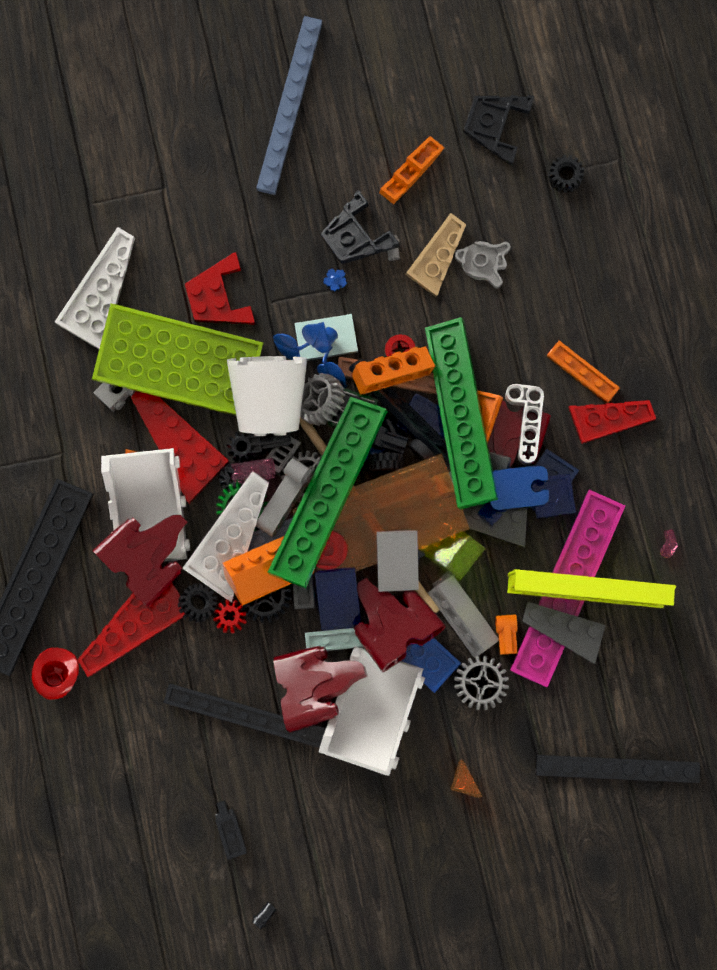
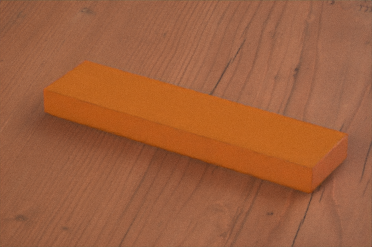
[546,340,620,403]

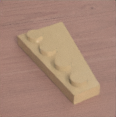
[406,213,466,297]

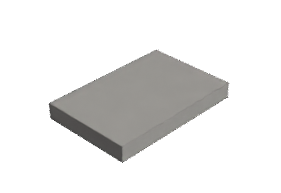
[377,530,419,592]

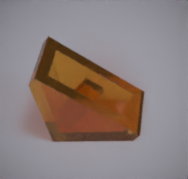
[450,759,482,798]

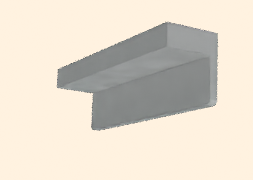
[428,575,499,658]

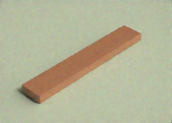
[338,356,437,395]

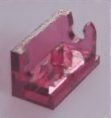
[231,458,276,483]

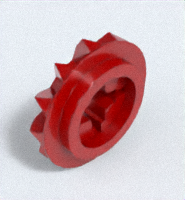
[385,334,416,363]

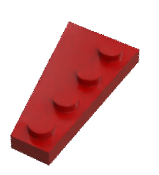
[568,400,656,444]

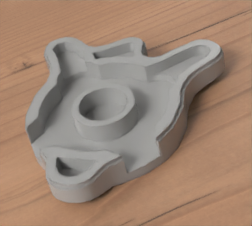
[455,241,511,288]

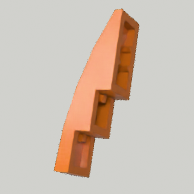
[379,136,445,205]

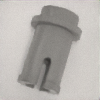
[387,235,400,261]

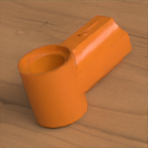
[495,614,517,655]

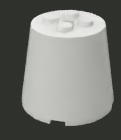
[227,356,307,436]

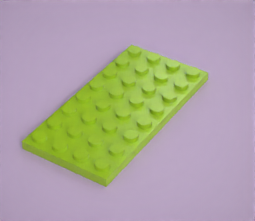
[92,303,263,416]

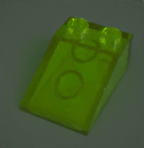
[417,517,485,581]

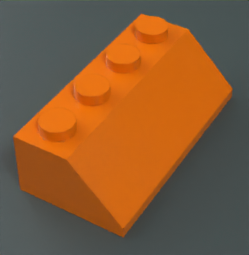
[223,536,314,606]

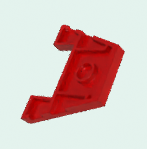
[185,252,255,325]

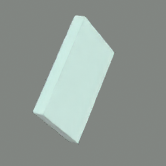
[295,314,358,361]

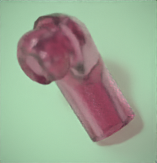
[660,529,678,558]

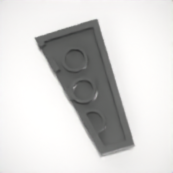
[447,504,527,548]
[522,602,605,664]

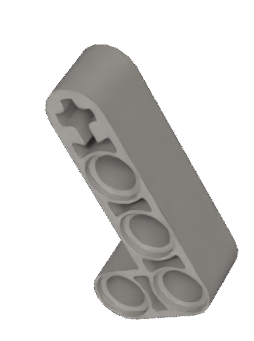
[256,458,314,537]

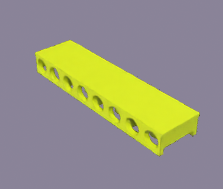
[507,569,676,608]

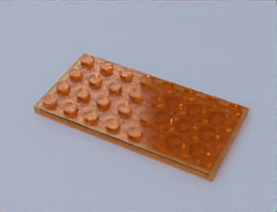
[292,454,470,585]

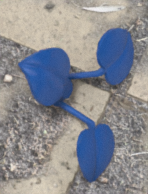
[273,322,348,388]

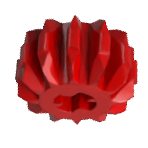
[213,600,247,634]

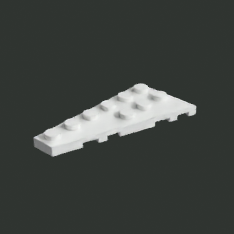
[55,227,135,349]
[183,471,269,603]

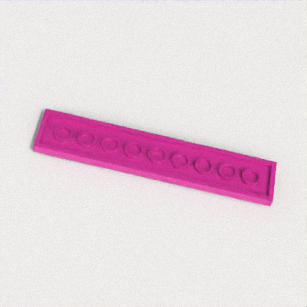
[510,490,625,688]

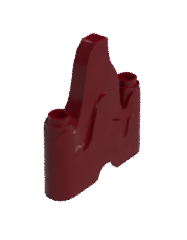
[488,401,551,469]
[92,515,187,608]
[354,578,446,672]
[273,646,368,732]

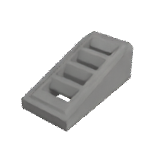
[263,436,301,476]

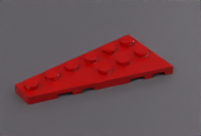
[131,391,229,504]
[78,565,185,677]

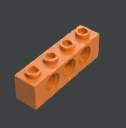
[351,346,435,395]

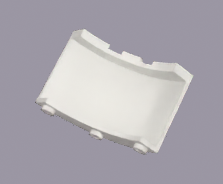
[101,448,190,562]
[319,646,425,776]

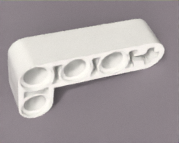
[505,384,544,465]

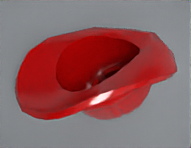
[32,648,79,700]

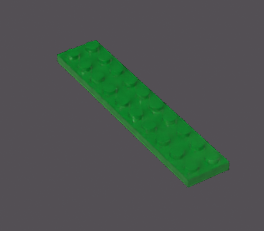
[425,317,498,510]
[268,397,387,588]

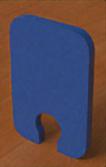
[490,465,549,510]

